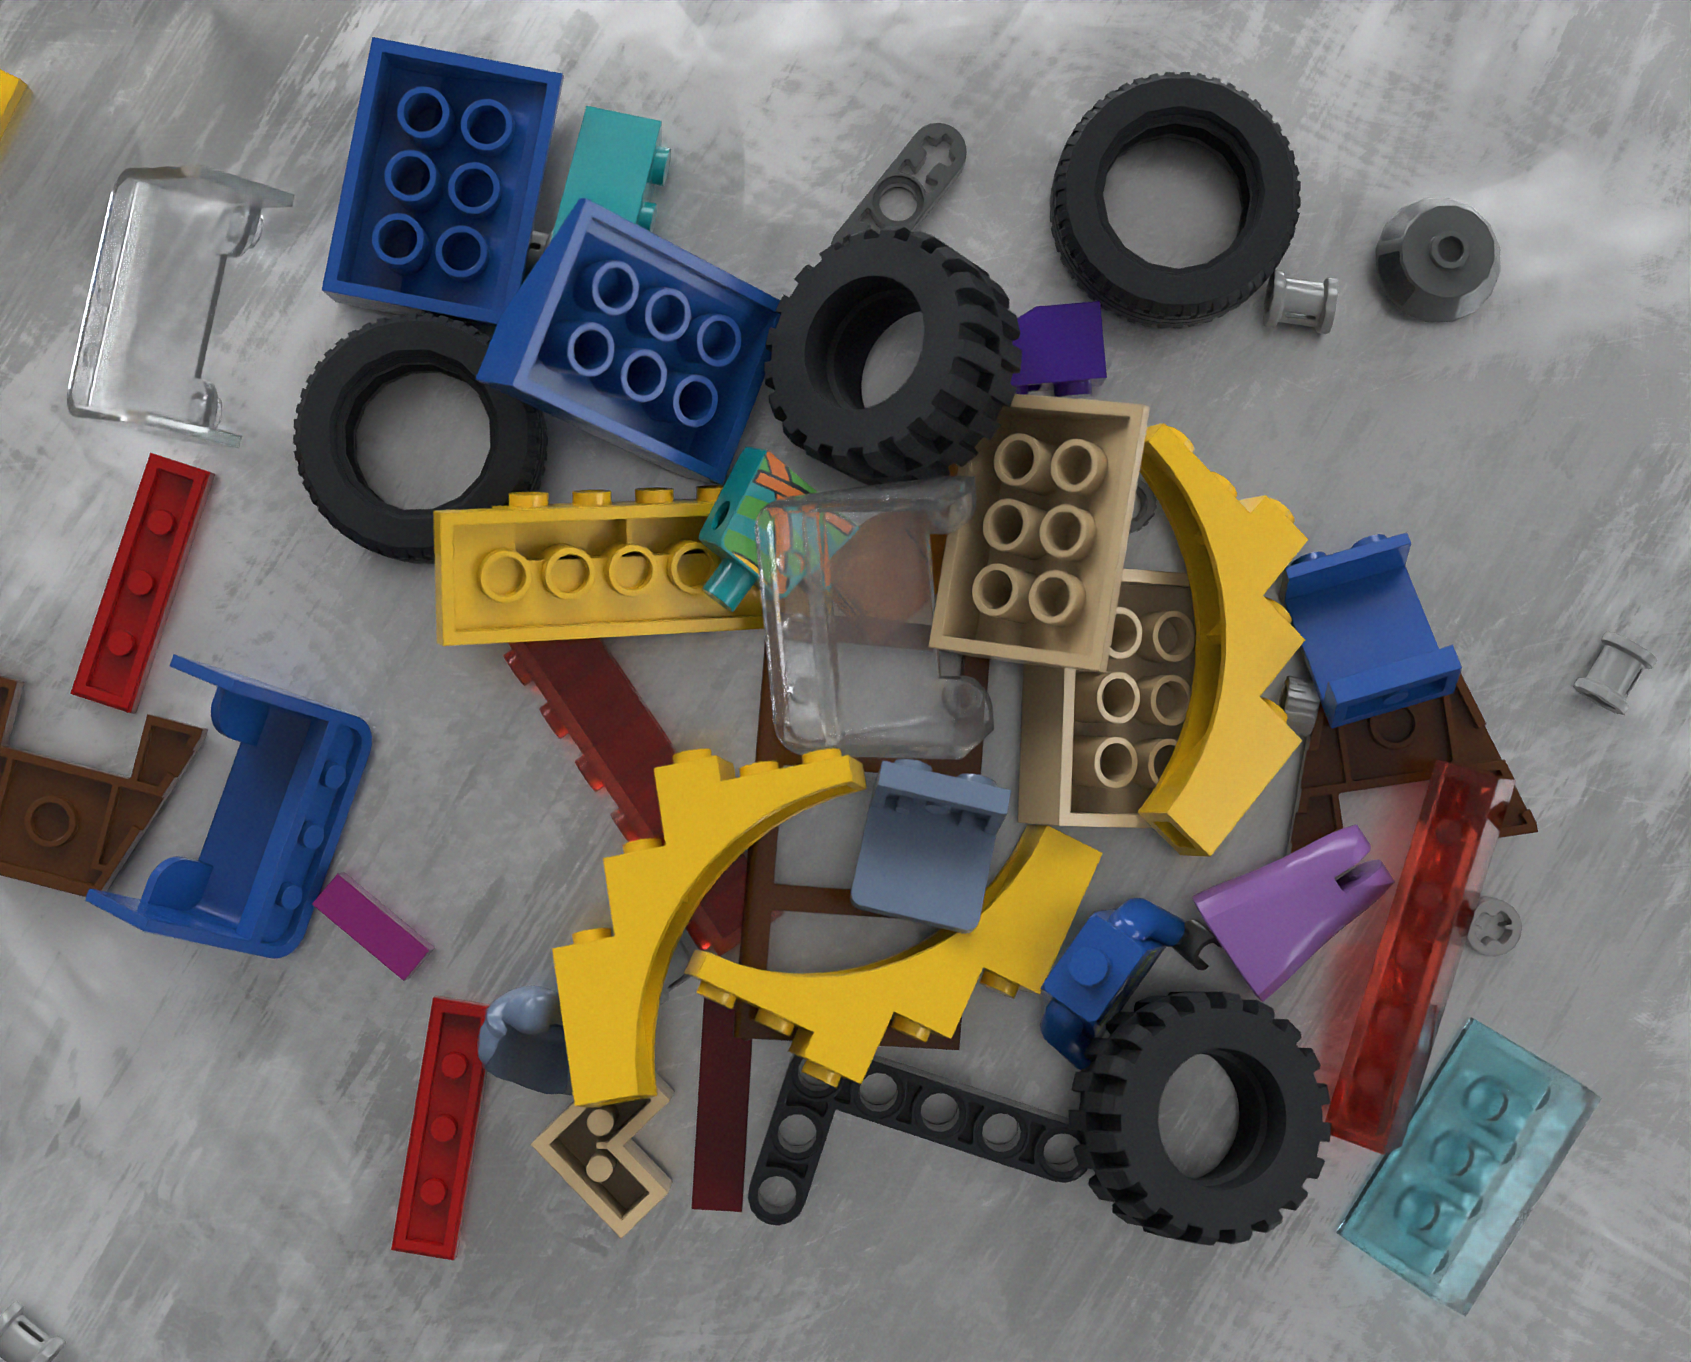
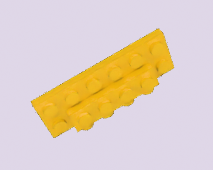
[433,485,817,646]

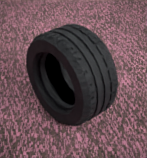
[1050,72,1301,328]
[293,313,548,564]

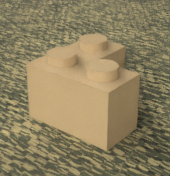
[531,1072,675,1239]

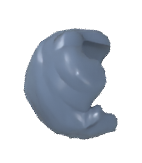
[477,986,573,1095]

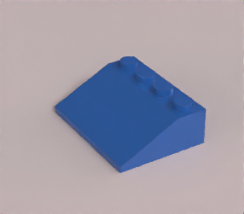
[322,37,564,327]
[475,198,781,485]

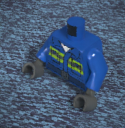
[1040,898,1222,1072]

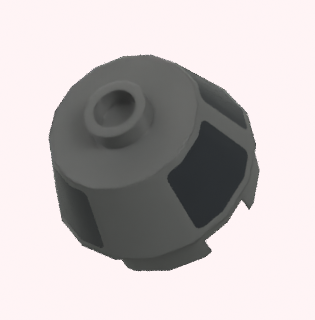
[1375,198,1501,322]

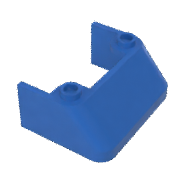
[85,654,372,959]

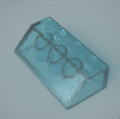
[1336,1017,1602,1317]

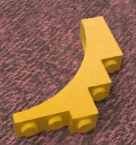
[1137,423,1308,857]
[552,748,867,1107]
[684,825,1103,1088]

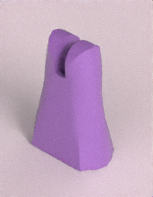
[1192,824,1395,1002]

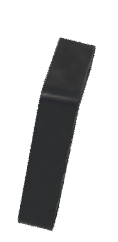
[748,1054,1088,1226]

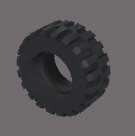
[764,226,1022,490]
[1069,991,1332,1246]

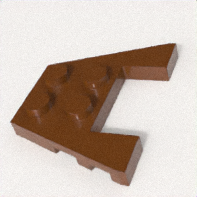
[1286,673,1538,856]
[0,675,208,897]

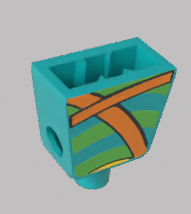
[699,446,859,612]

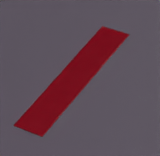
[691,997,752,1212]

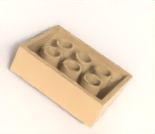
[929,394,1150,673]
[1018,568,1196,828]

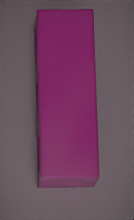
[312,872,435,981]

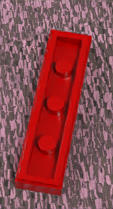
[70,452,215,714]
[391,996,490,1260]

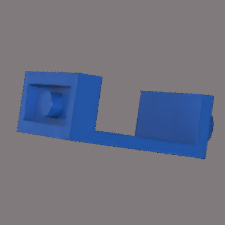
[1279,533,1462,729]

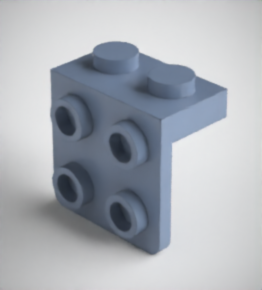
[850,759,1011,933]

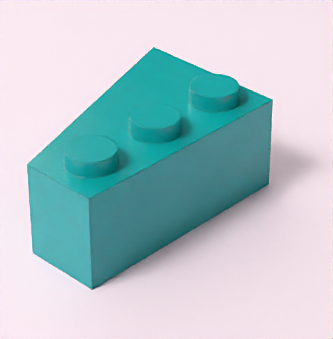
[551,106,671,241]

